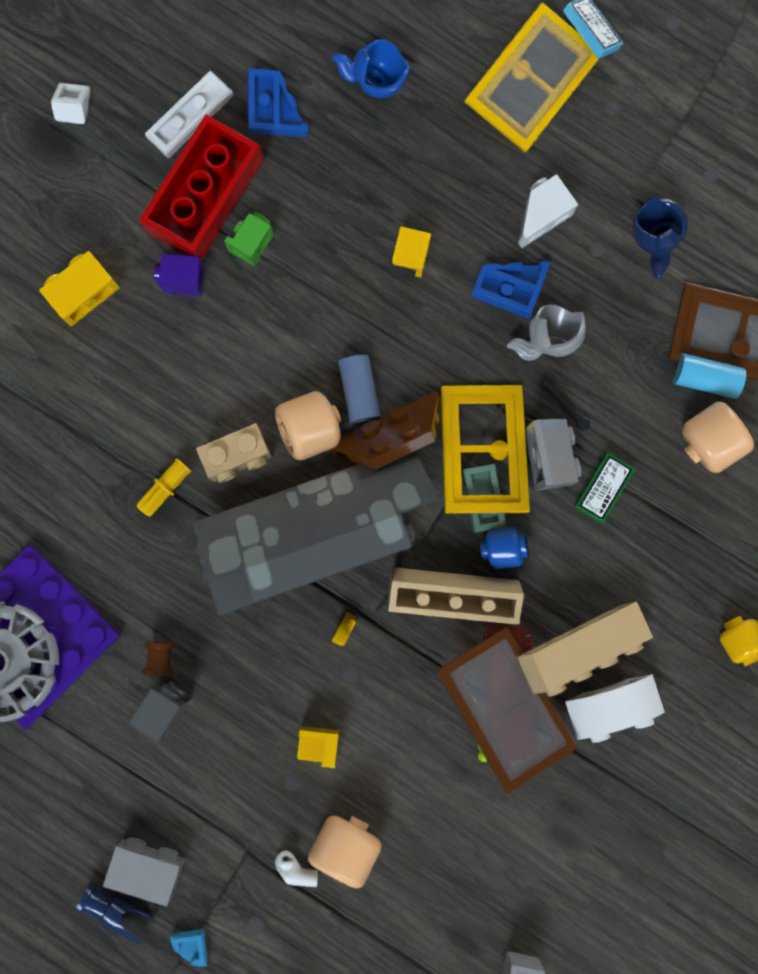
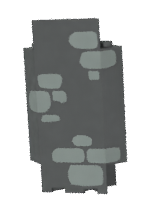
[192,451,439,616]

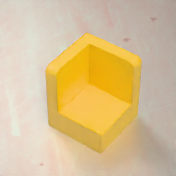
[392,226,431,278]
[297,726,339,768]

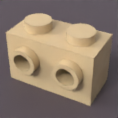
[196,423,272,483]

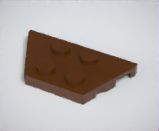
[330,391,441,470]

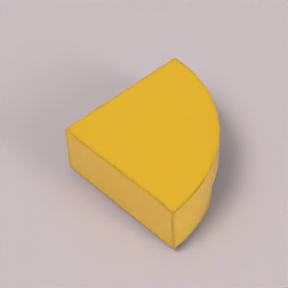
[332,611,357,646]

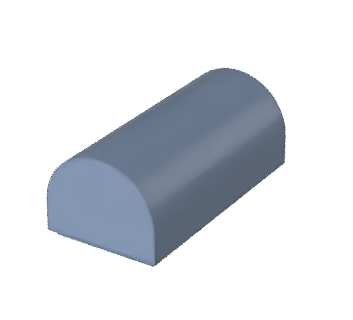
[338,355,381,424]

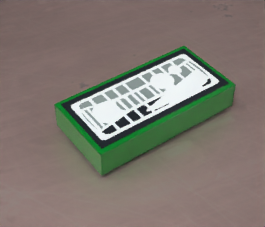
[574,453,635,524]

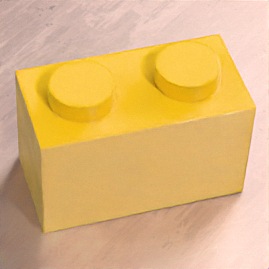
[39,251,120,327]

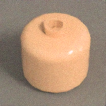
[275,391,341,460]
[682,402,754,473]
[308,816,382,889]

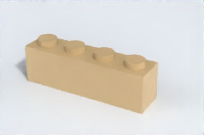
[388,567,524,625]
[517,601,653,697]

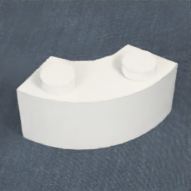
[565,674,665,743]

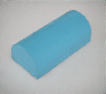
[672,353,746,399]

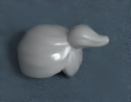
[507,305,586,361]

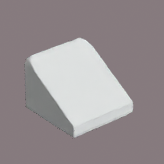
[51,83,90,124]

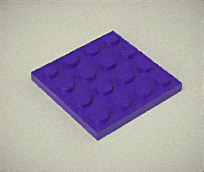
[0,545,122,730]

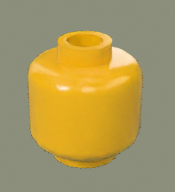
[720,616,758,667]

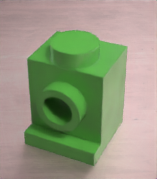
[224,212,274,267]

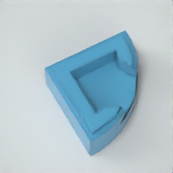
[170,929,209,967]

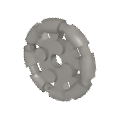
[0,602,59,722]

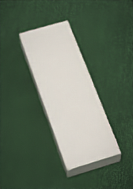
[145,71,233,159]

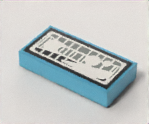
[563,0,623,59]

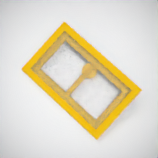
[464,2,598,152]

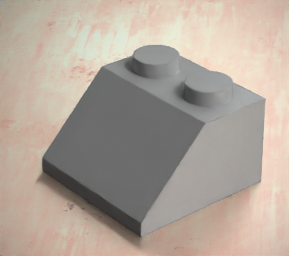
[525,419,581,492]

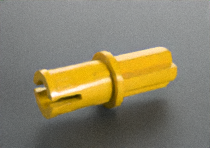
[137,458,192,517]

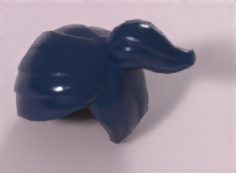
[632,196,688,279]

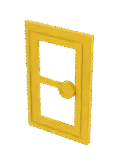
[441,385,530,514]

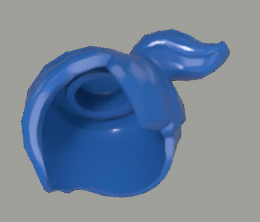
[332,39,410,98]

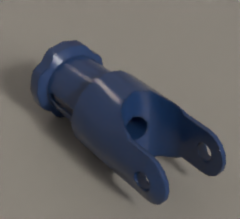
[75,883,155,943]

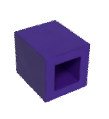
[154,254,204,296]

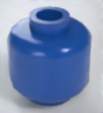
[480,525,529,569]

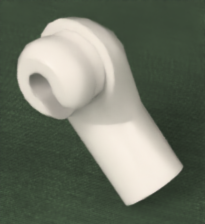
[275,851,318,887]

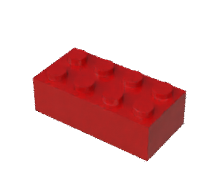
[139,114,264,261]

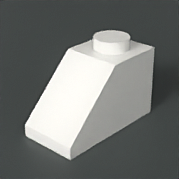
[518,174,578,248]

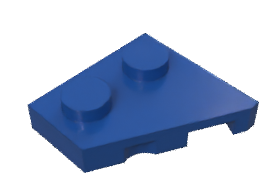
[248,68,308,137]
[471,261,550,319]

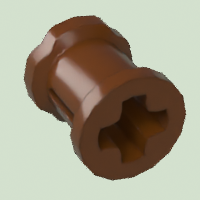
[143,641,174,676]

